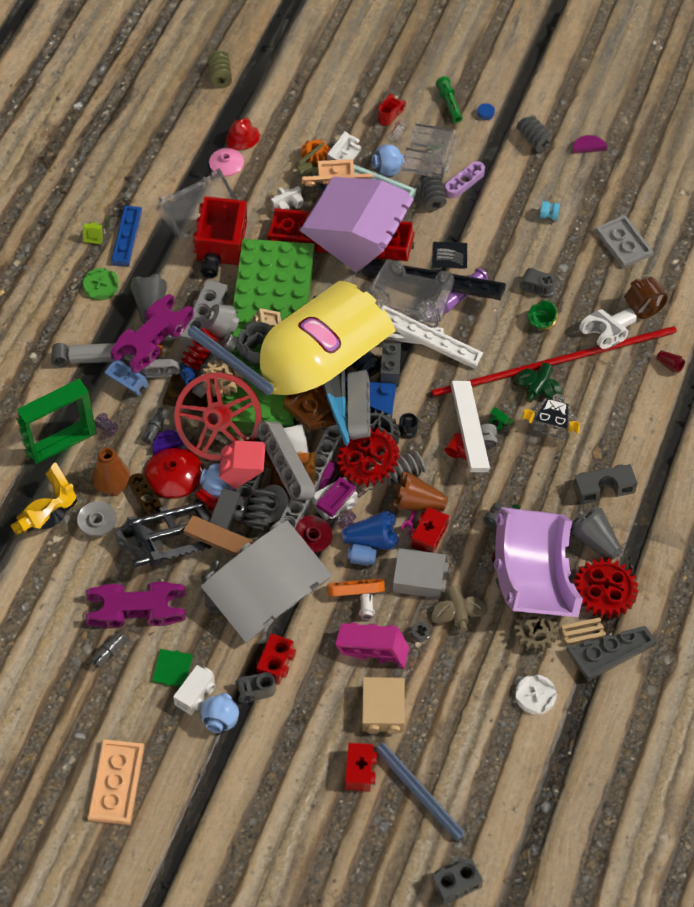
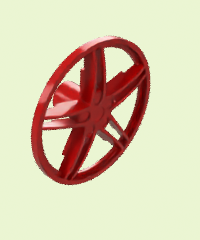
[174,372,262,461]

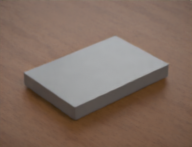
[594,215,654,269]

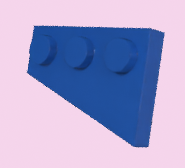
[345,379,396,419]

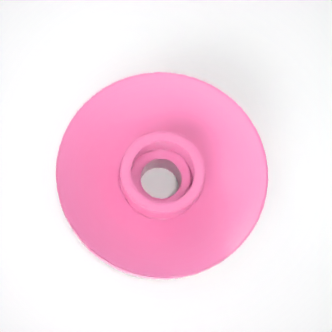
[209,148,244,176]

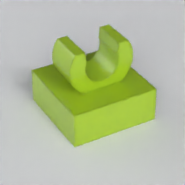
[83,222,103,244]

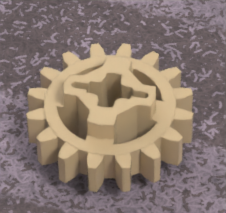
[201,360,243,398]

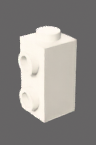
[173,665,216,715]

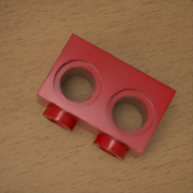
[256,633,296,684]

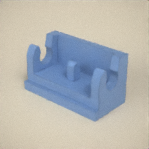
[104,360,149,396]

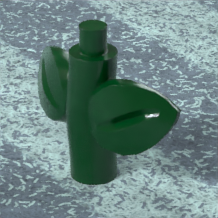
[513,363,562,403]

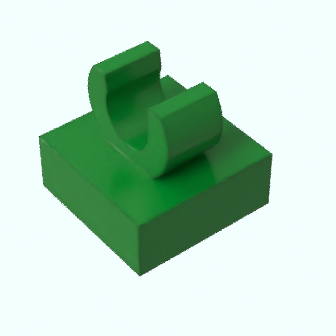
[488,406,514,431]

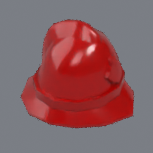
[226,118,260,150]

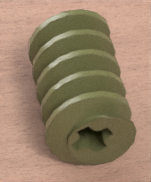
[208,50,232,88]

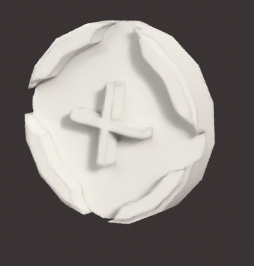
[515,675,557,715]

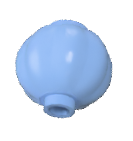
[371,144,405,177]
[200,463,235,498]
[200,693,239,733]

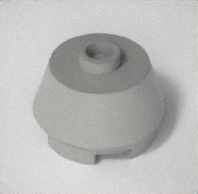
[204,304,239,340]

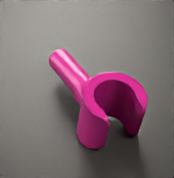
[401,511,417,534]

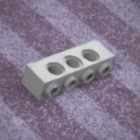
[179,279,229,348]

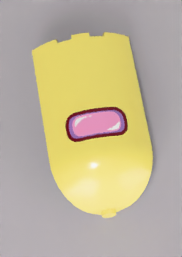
[260,281,396,395]

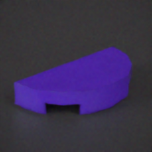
[152,430,189,455]

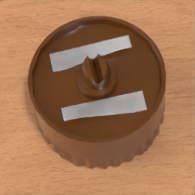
[624,276,668,319]

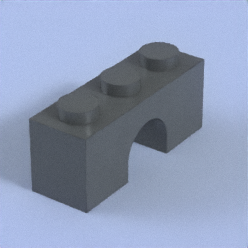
[573,464,638,505]

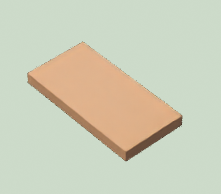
[88,739,145,825]

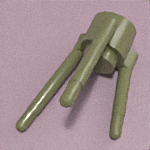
[296,142,324,177]

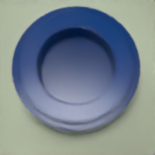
[477,103,495,120]

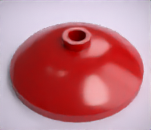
[145,448,203,499]

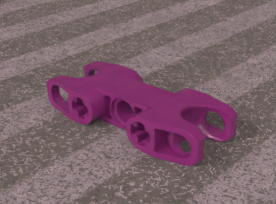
[110,294,194,373]
[85,582,186,629]

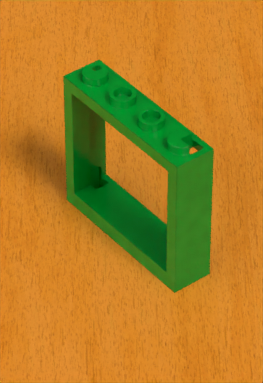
[16,378,97,464]

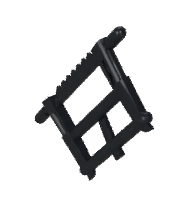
[126,499,243,568]

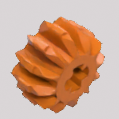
[301,138,330,166]

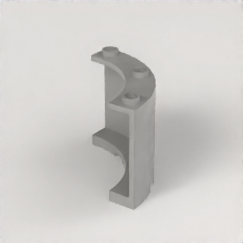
[201,520,333,643]

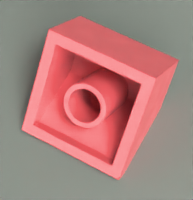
[219,441,265,490]

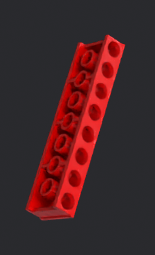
[267,208,415,261]

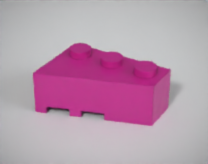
[335,622,409,669]

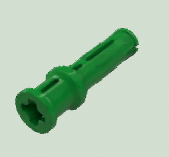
[435,76,463,123]

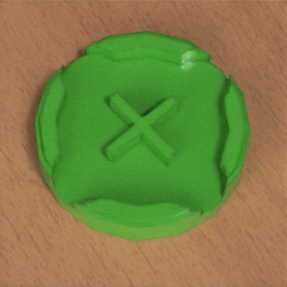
[82,268,119,301]

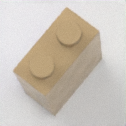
[363,677,405,734]

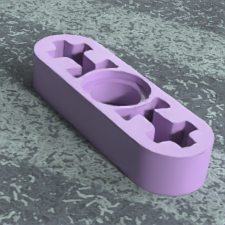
[445,161,485,198]

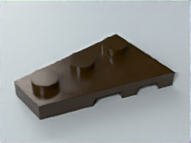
[163,373,218,413]

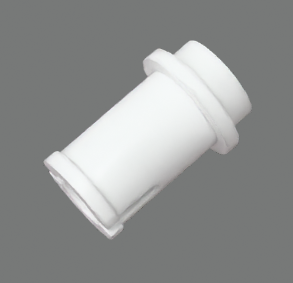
[359,593,375,621]

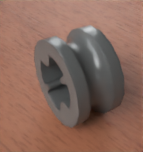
[412,622,430,642]

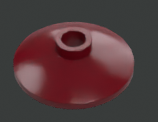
[295,515,332,553]

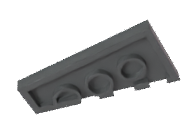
[566,626,657,681]

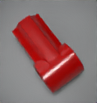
[444,433,467,460]

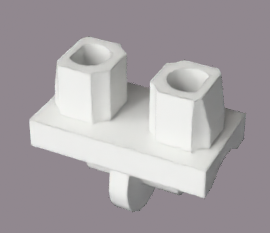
[271,186,304,213]

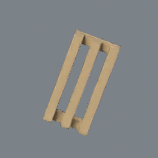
[561,617,606,646]

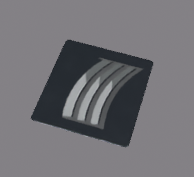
[433,242,467,268]

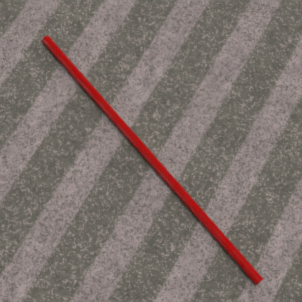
[431,326,677,397]

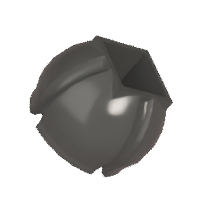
[237,322,272,368]

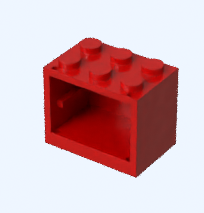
[193,196,247,266]

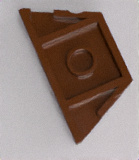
[283,388,348,431]

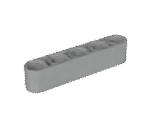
[348,370,371,440]
[257,421,315,500]

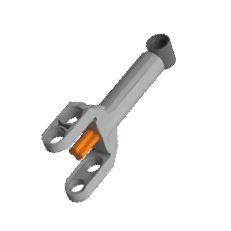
[51,324,180,378]

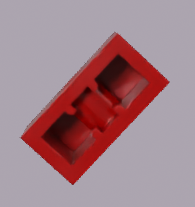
[410,507,449,553]
[345,742,377,792]

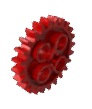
[337,428,400,487]
[573,558,639,619]

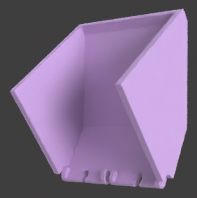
[300,177,414,273]

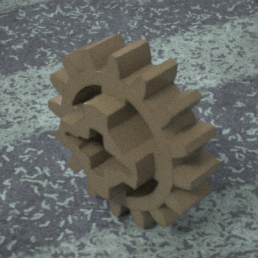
[514,612,559,653]

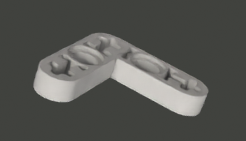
[192,334,238,398]

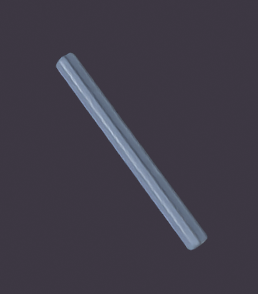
[188,326,274,395]
[376,743,465,841]

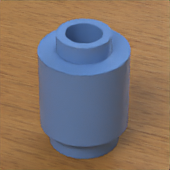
[347,544,377,566]

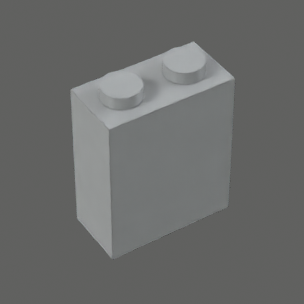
[393,548,449,599]

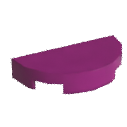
[573,135,607,153]
[318,460,339,491]

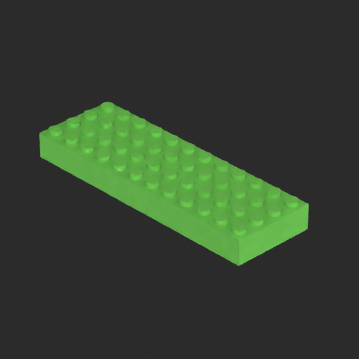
[218,239,315,434]

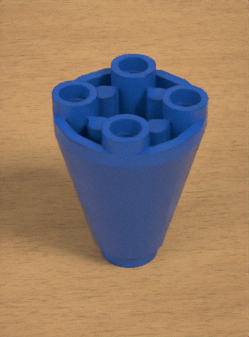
[342,511,398,550]

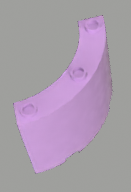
[494,507,583,617]

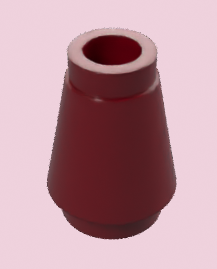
[656,350,685,373]

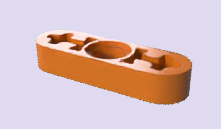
[327,579,385,596]

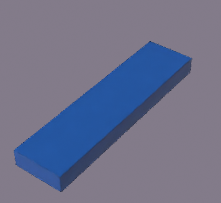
[111,205,142,267]

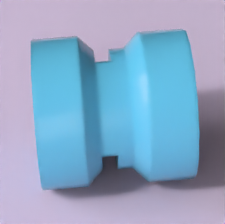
[540,201,560,221]

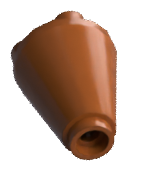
[92,447,131,496]
[391,471,448,512]

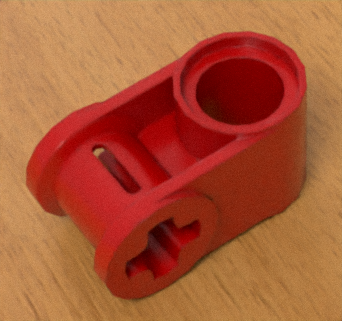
[378,94,406,126]

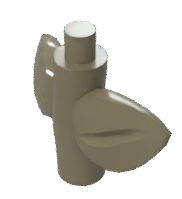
[431,586,488,632]

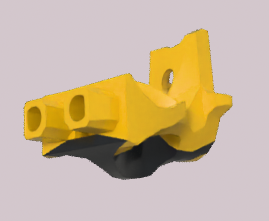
[11,463,77,535]

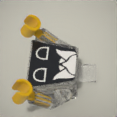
[521,394,580,440]

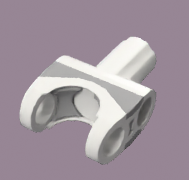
[579,308,636,349]

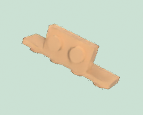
[301,159,373,187]

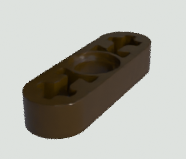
[129,473,163,522]

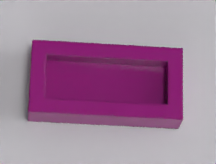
[317,477,356,517]

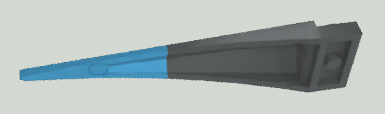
[322,370,349,446]

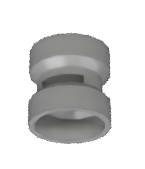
[481,424,498,450]

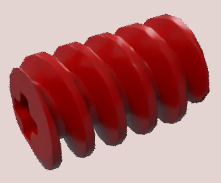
[180,328,218,370]

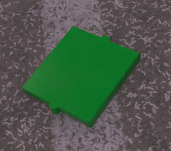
[152,649,193,687]

